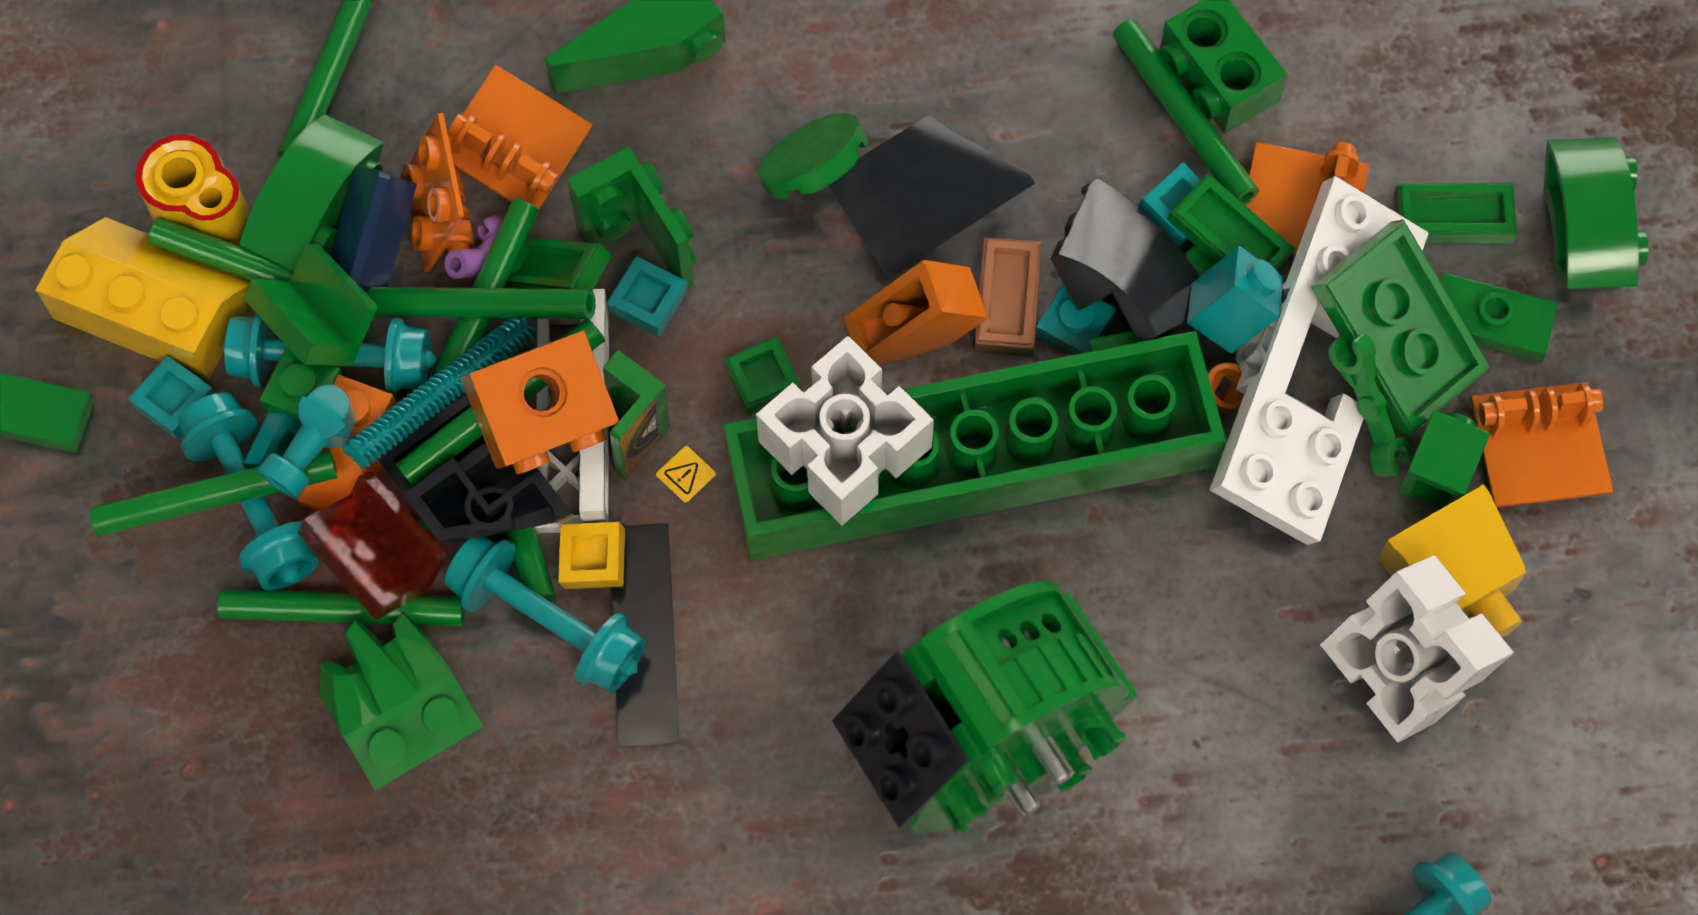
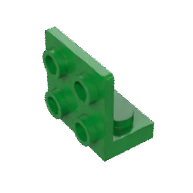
[567,146,697,289]

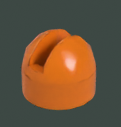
[1207,363,1244,413]

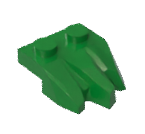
[319,612,484,791]

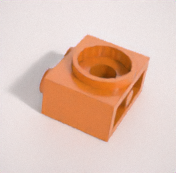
[460,330,619,475]

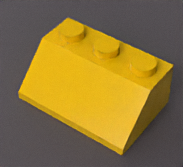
[35,217,250,381]

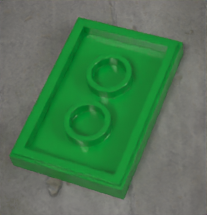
[1311,219,1490,435]

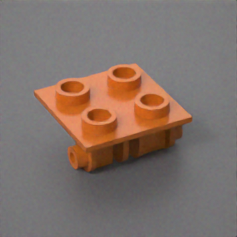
[447,64,593,209]
[401,113,475,272]
[1246,142,1369,257]
[1470,382,1614,508]

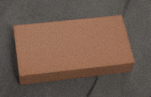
[974,237,1042,357]

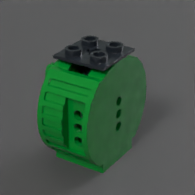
[832,581,1138,835]

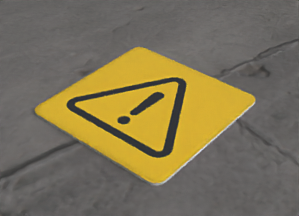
[656,446,716,503]

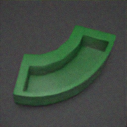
[239,114,384,272]
[1543,138,1649,289]

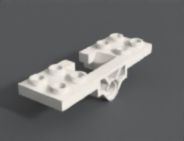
[1209,176,1429,545]

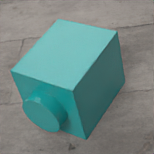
[1187,246,1283,354]

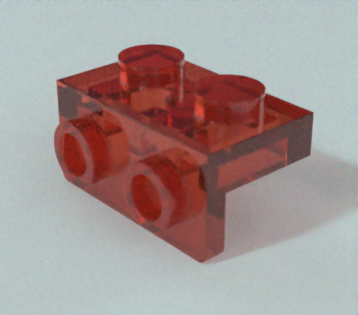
[298,471,446,621]

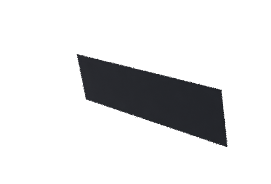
[611,524,680,747]

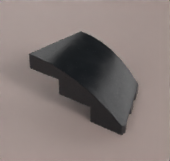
[828,115,1036,278]
[1051,179,1200,342]
[377,393,573,544]

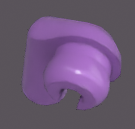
[444,215,504,279]

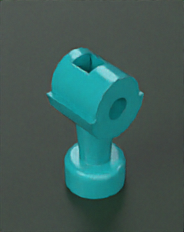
[256,385,356,500]

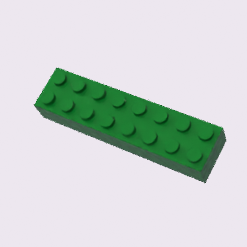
[723,331,1226,561]

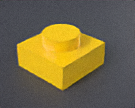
[558,522,625,589]

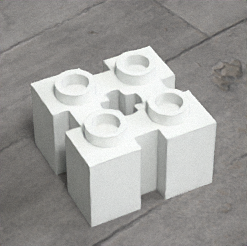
[756,336,933,526]
[1320,555,1514,743]

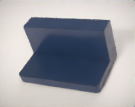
[330,166,417,291]

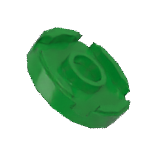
[757,113,868,200]

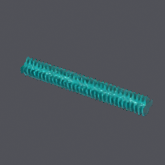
[342,318,537,470]

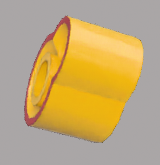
[135,134,250,245]

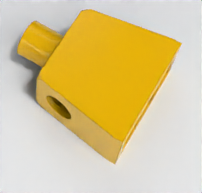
[1378,484,1526,638]

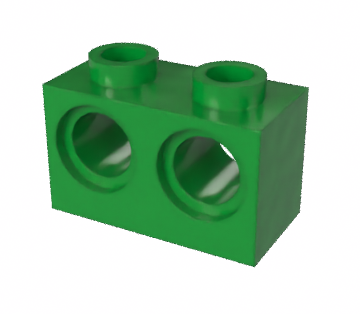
[1159,0,1288,134]

